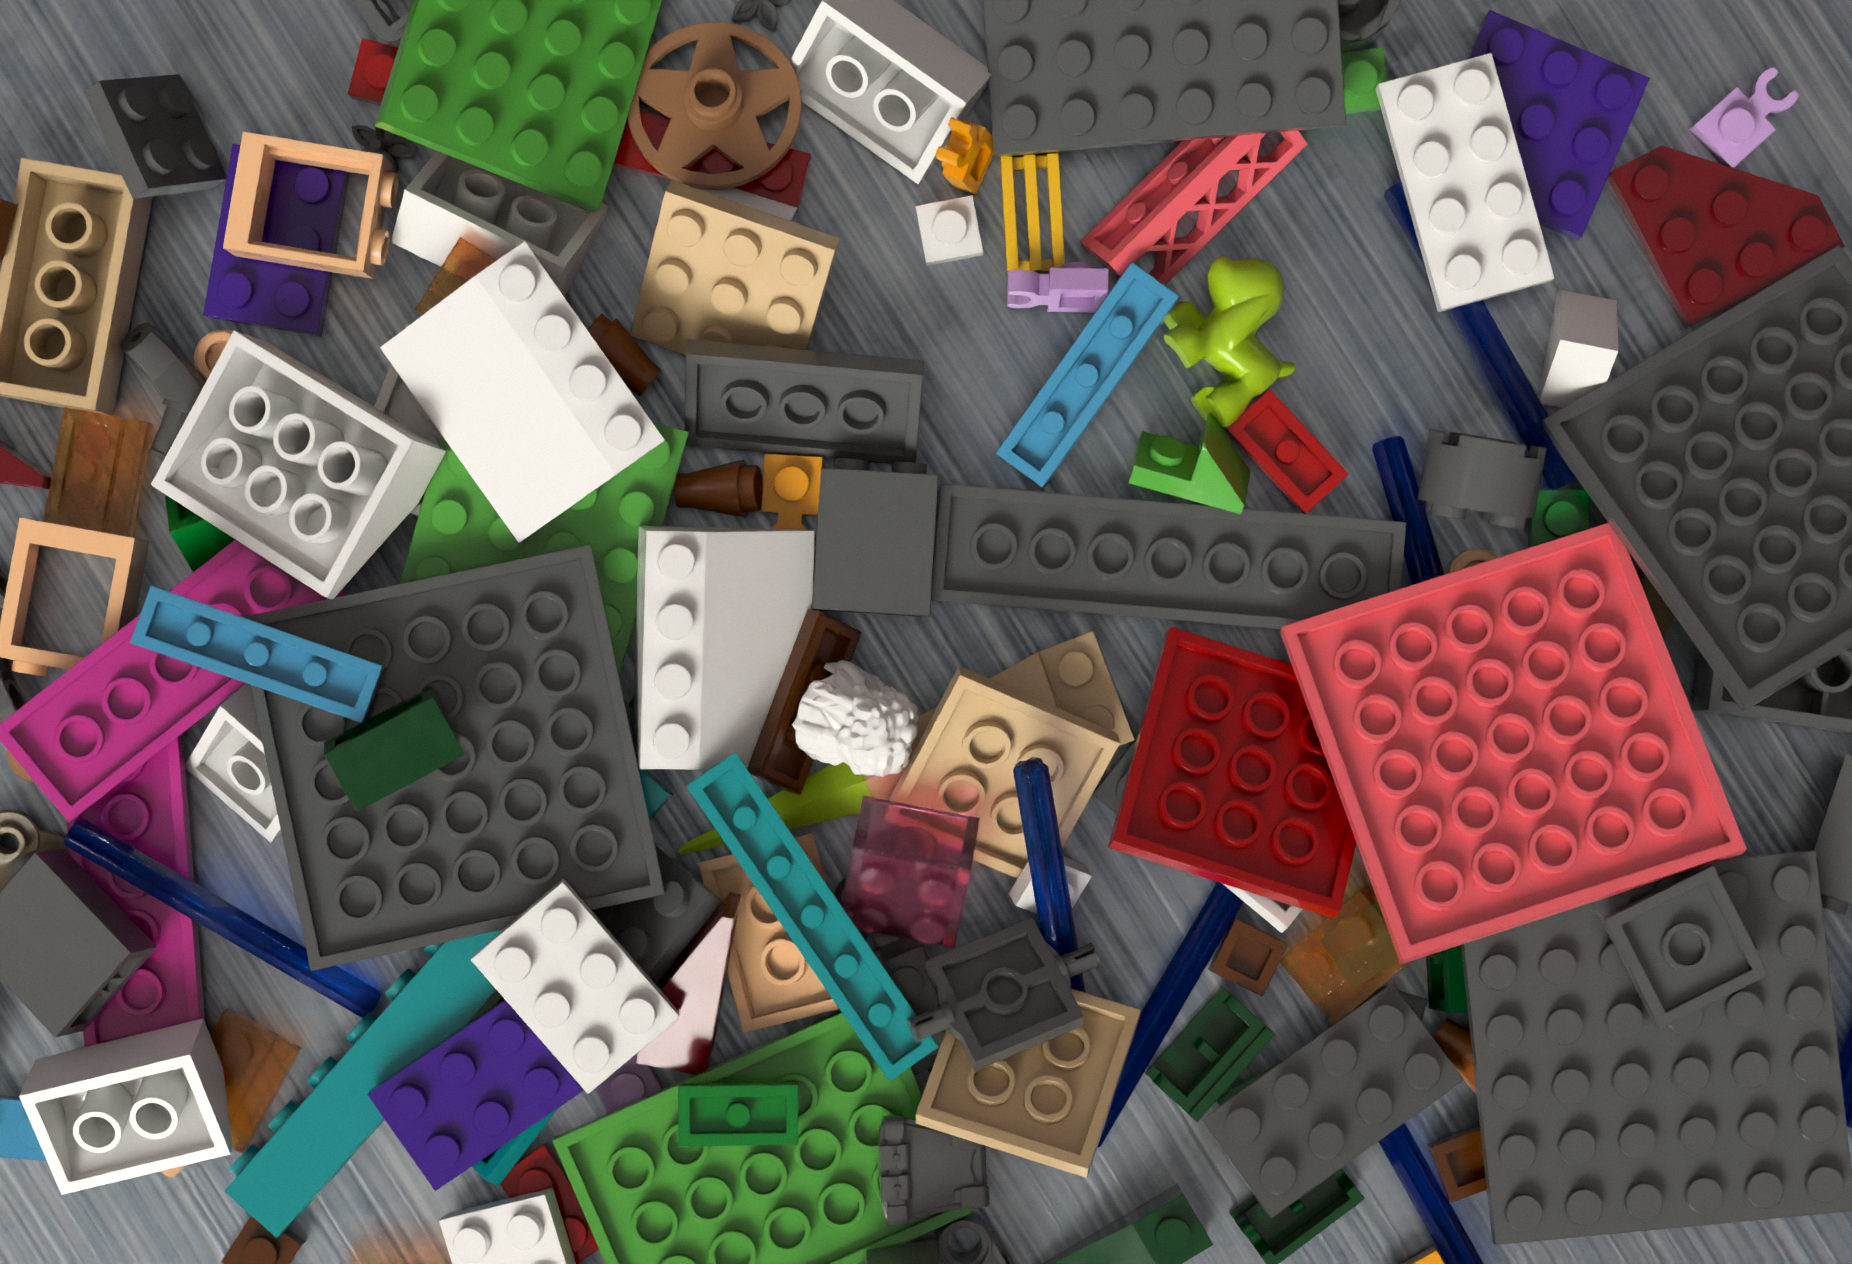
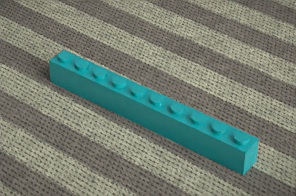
[224,767,674,1238]

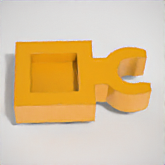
[936,117,994,196]
[761,454,823,530]

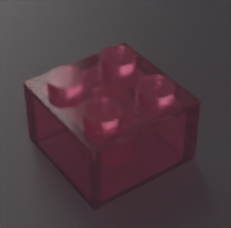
[842,796,980,947]

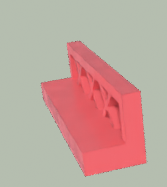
[1080,130,1307,285]

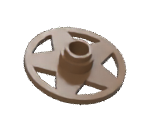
[627,22,802,190]

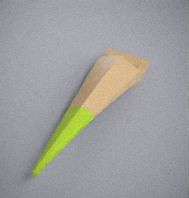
[677,631,1136,854]

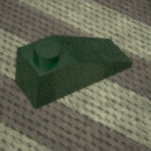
[1043,1183,1213,1264]

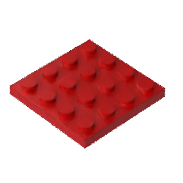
[1108,626,1356,918]

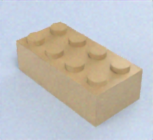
[0,158,153,417]

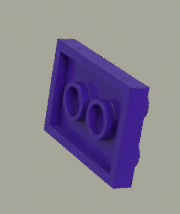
[203,144,350,337]
[367,999,583,1191]

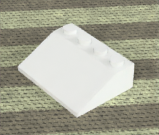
[380,241,665,543]
[151,330,447,600]
[633,526,815,770]

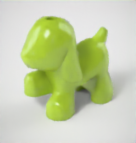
[1164,255,1296,427]

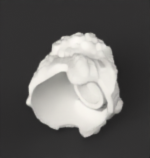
[792,660,919,777]

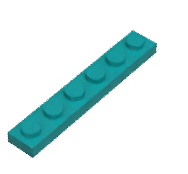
[686,752,938,1081]

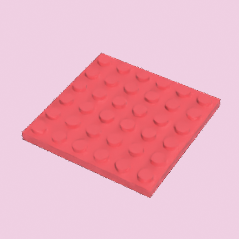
[1280,523,1747,964]

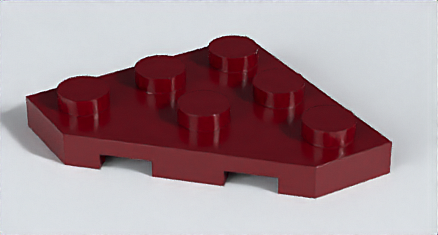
[1607,146,1845,329]

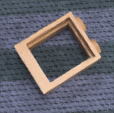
[223,131,399,279]
[0,518,149,677]

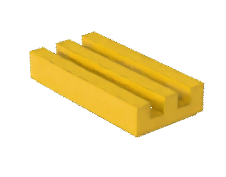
[1000,153,1065,274]

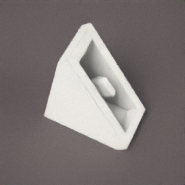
[1536,290,1618,409]

